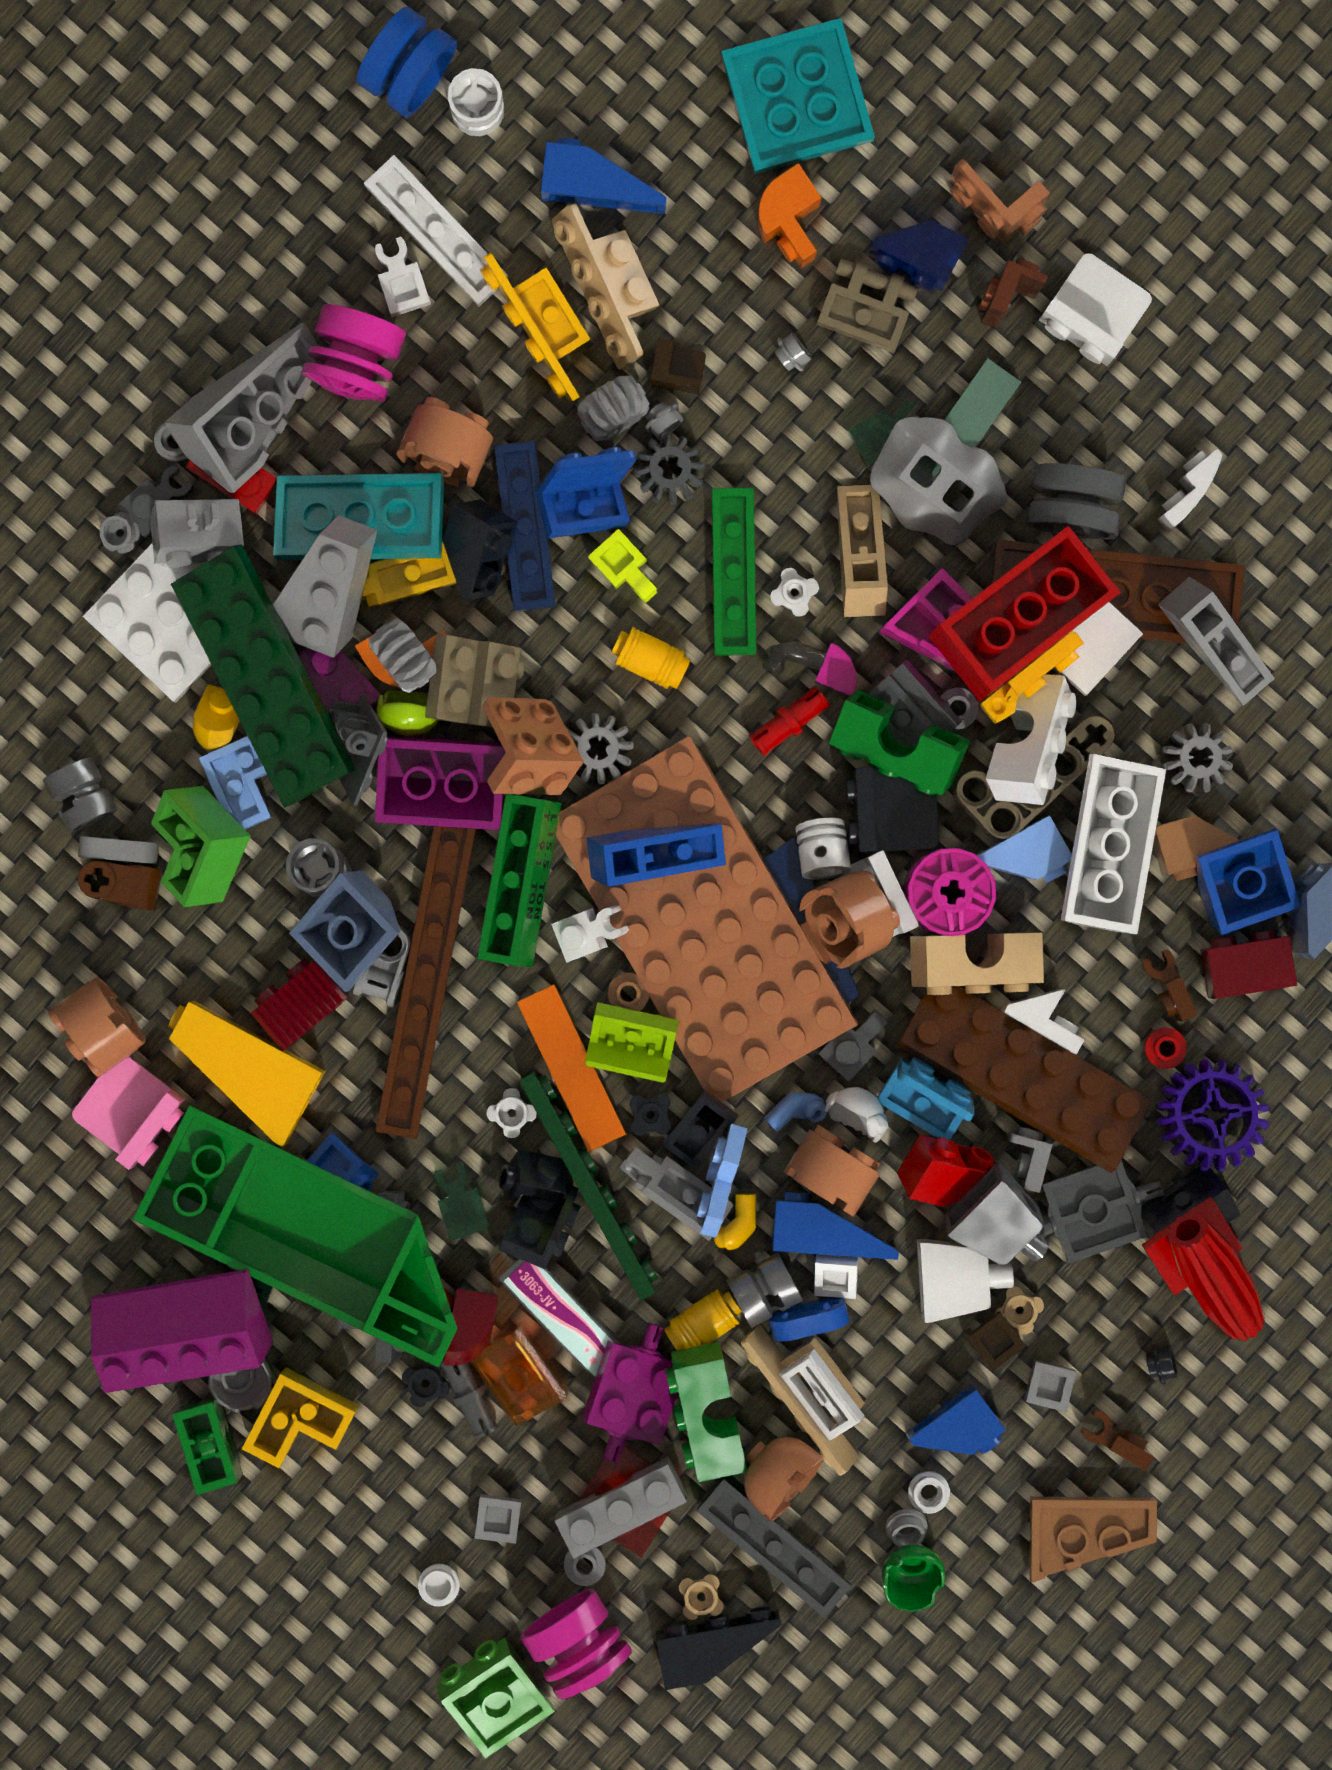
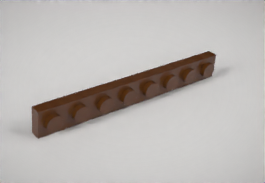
[375,826,477,1139]

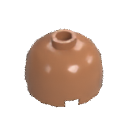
[744,1436,824,1522]

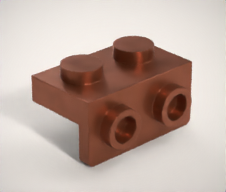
[979,259,1047,329]

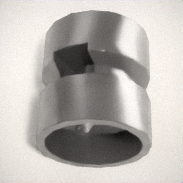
[42,757,118,833]
[286,838,352,899]
[726,1253,803,1328]

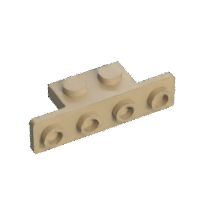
[551,203,659,370]
[741,1324,865,1476]

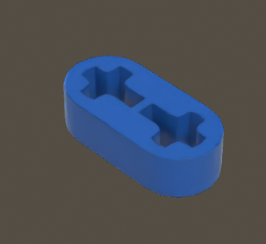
[768,1297,850,1341]

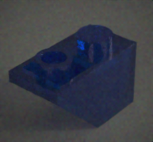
[869,220,969,291]

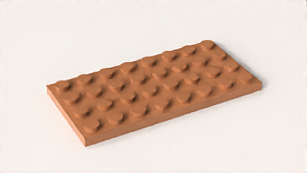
[556,735,859,1102]

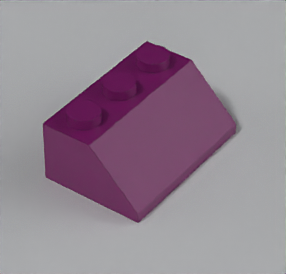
[375,734,506,830]

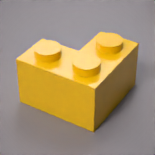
[242,1367,359,1468]

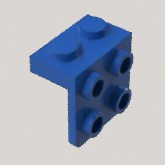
[536,447,637,539]

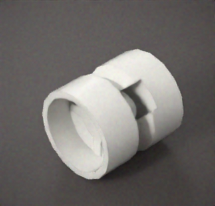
[448,68,504,136]

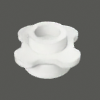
[770,568,819,617]
[487,1088,537,1138]

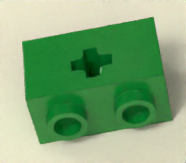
[172,1397,243,1495]

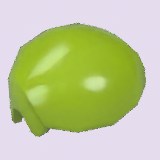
[377,690,438,737]

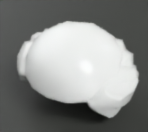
[825,1087,889,1143]

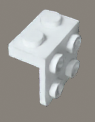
[1039,253,1152,366]

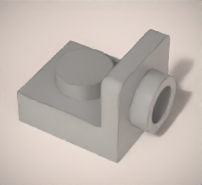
[1006,1126,1053,1193]

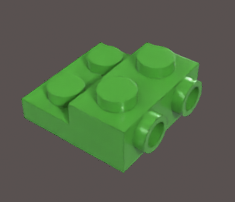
[436,1637,555,1758]

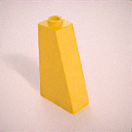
[168,1001,326,1147]

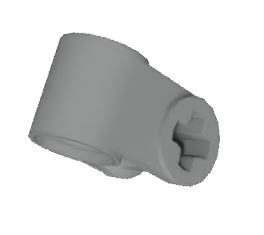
[353,925,412,1007]

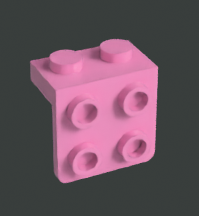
[72,1056,187,1170]

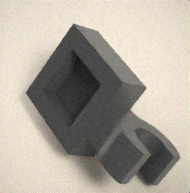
[818,1009,888,1082]

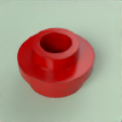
[1144,1027,1187,1069]

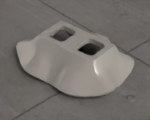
[870,417,1007,545]

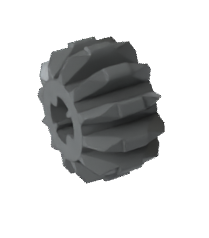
[635,434,705,506]

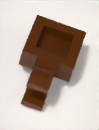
[1141,949,1198,1022]
[1080,1408,1154,1471]

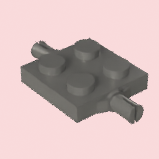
[1038,1160,1164,1263]

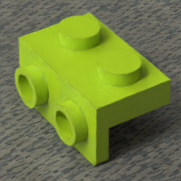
[585,1002,679,1082]

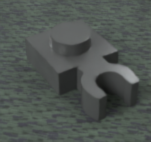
[116,465,194,539]

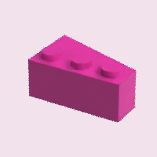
[878,568,1006,691]

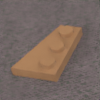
[1029,1496,1157,1583]

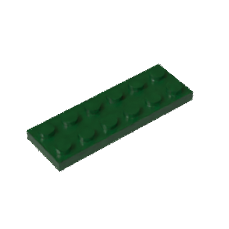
[171,544,356,808]

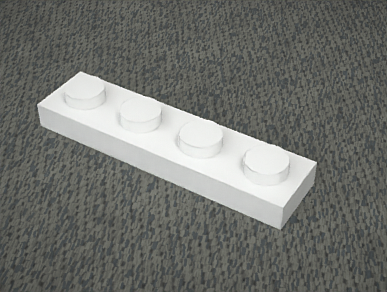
[364,155,509,307]

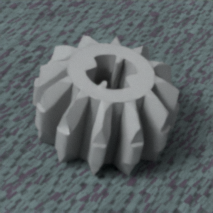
[577,376,650,441]
[369,619,437,693]
[568,713,634,784]
[1162,723,1233,793]

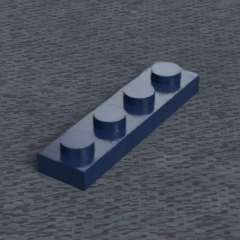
[494,441,556,612]

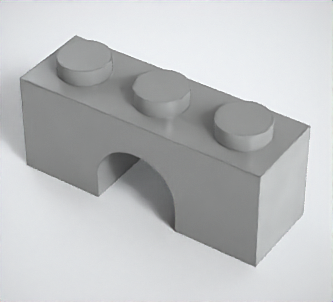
[554,1456,688,1559]

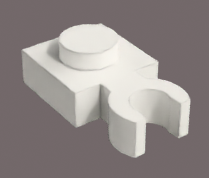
[375,237,431,317]
[551,905,629,963]

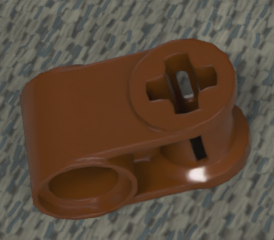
[78,861,162,911]

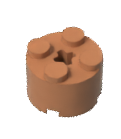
[397,397,493,488]
[800,871,900,969]
[48,977,146,1078]
[783,1125,880,1216]

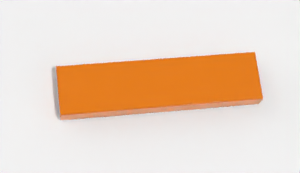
[517,984,626,1152]

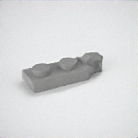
[620,1147,733,1241]

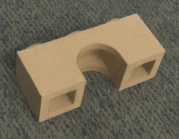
[910,933,1044,995]

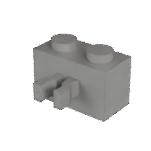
[150,499,244,568]

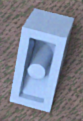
[977,815,1072,883]

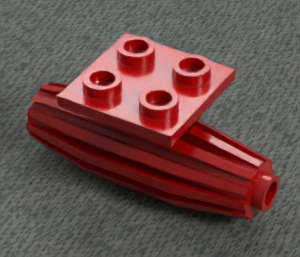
[1142,1197,1265,1341]

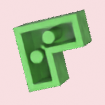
[151,786,251,907]

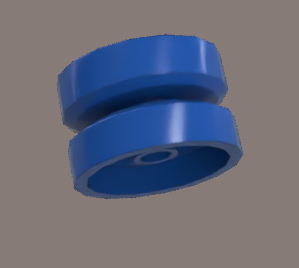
[356,6,457,118]

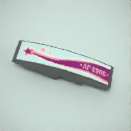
[498,1258,621,1379]

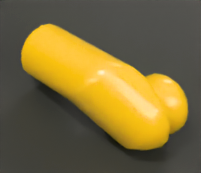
[713,1193,756,1251]

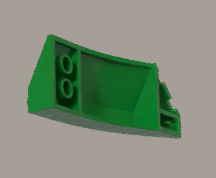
[133,1105,457,1367]

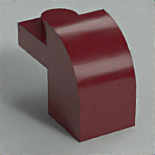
[444,1289,498,1366]

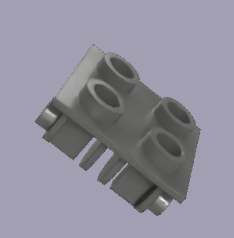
[328,694,387,806]

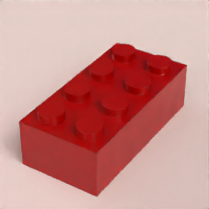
[928,526,1121,702]

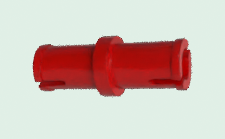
[748,686,830,757]

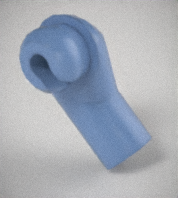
[764,1092,827,1132]

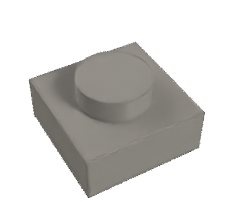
[1024,1359,1076,1412]
[474,1494,522,1544]

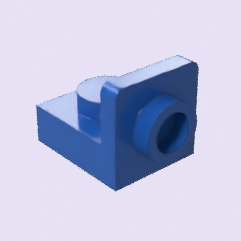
[307,1133,379,1191]

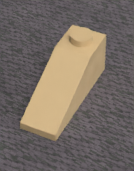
[837,485,888,617]

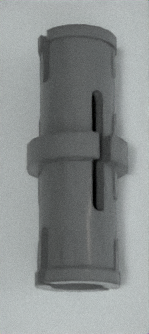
[440,1361,499,1439]

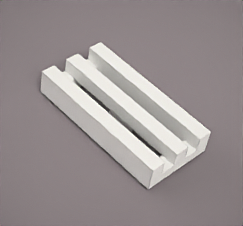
[779,1349,864,1441]

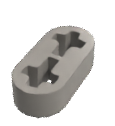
[78,836,159,864]

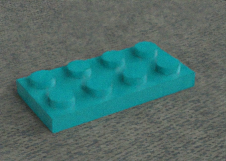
[273,473,444,561]

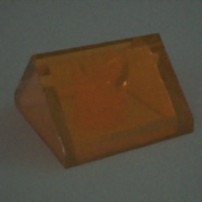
[470,1321,569,1426]

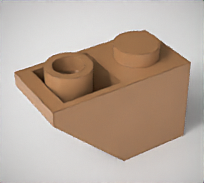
[1153,816,1240,881]

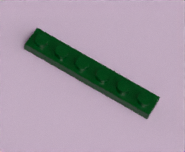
[519,1071,658,1300]

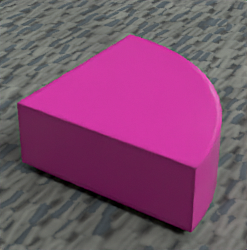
[815,643,857,696]

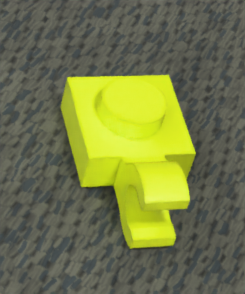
[588,529,658,604]

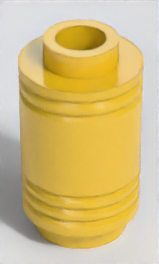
[611,627,691,689]
[664,1288,742,1351]

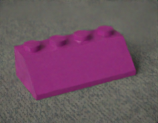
[91,1269,273,1393]

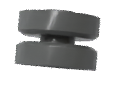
[1026,463,1127,539]

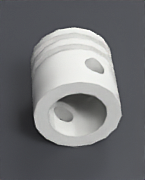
[796,818,851,880]

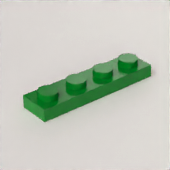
[712,488,756,656]

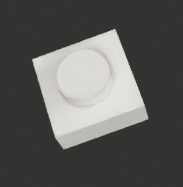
[814,1254,858,1299]

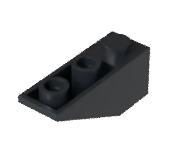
[656,1606,782,1690]

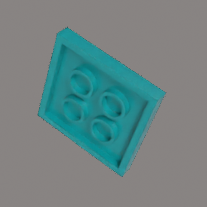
[721,18,875,175]

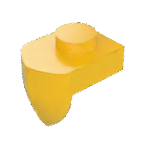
[193,684,240,753]

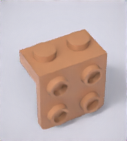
[950,159,1050,245]
[483,697,584,795]

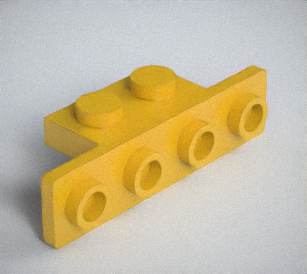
[479,252,590,402]

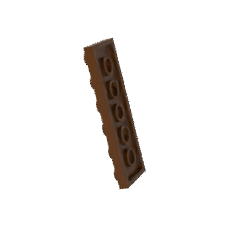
[991,539,1245,645]
[896,986,1152,1173]

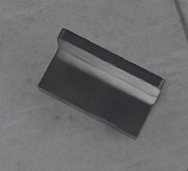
[1141,1167,1240,1234]

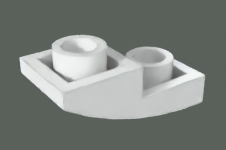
[1157,449,1222,532]

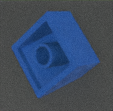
[1196,828,1301,935]

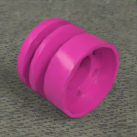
[301,304,406,402]
[903,848,996,936]
[520,1589,632,1700]

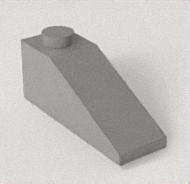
[1158,577,1275,706]

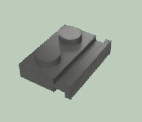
[868,660,962,746]

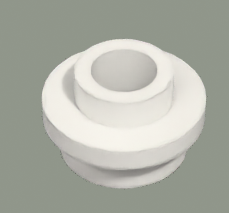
[908,1471,950,1514]

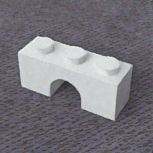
[986,672,1076,805]

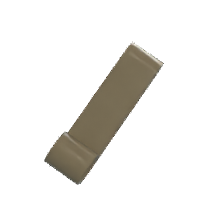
[953,716,1115,840]

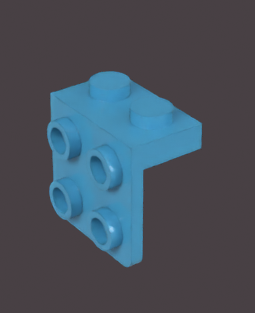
[877,1057,975,1140]

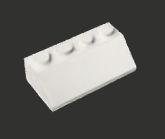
[1061,754,1166,934]

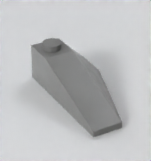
[164,323,322,493]

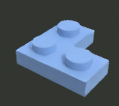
[199,736,273,830]
[696,1124,748,1238]

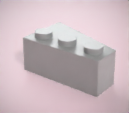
[273,515,377,658]

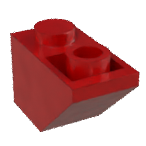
[897,1134,995,1207]

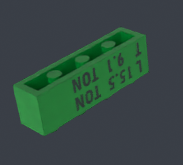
[477,794,561,967]

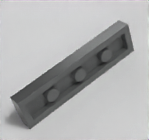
[697,1477,852,1618]

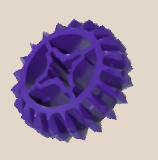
[1156,1059,1269,1172]

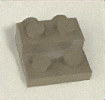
[425,634,524,729]

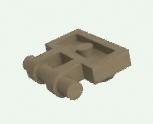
[817,258,919,353]

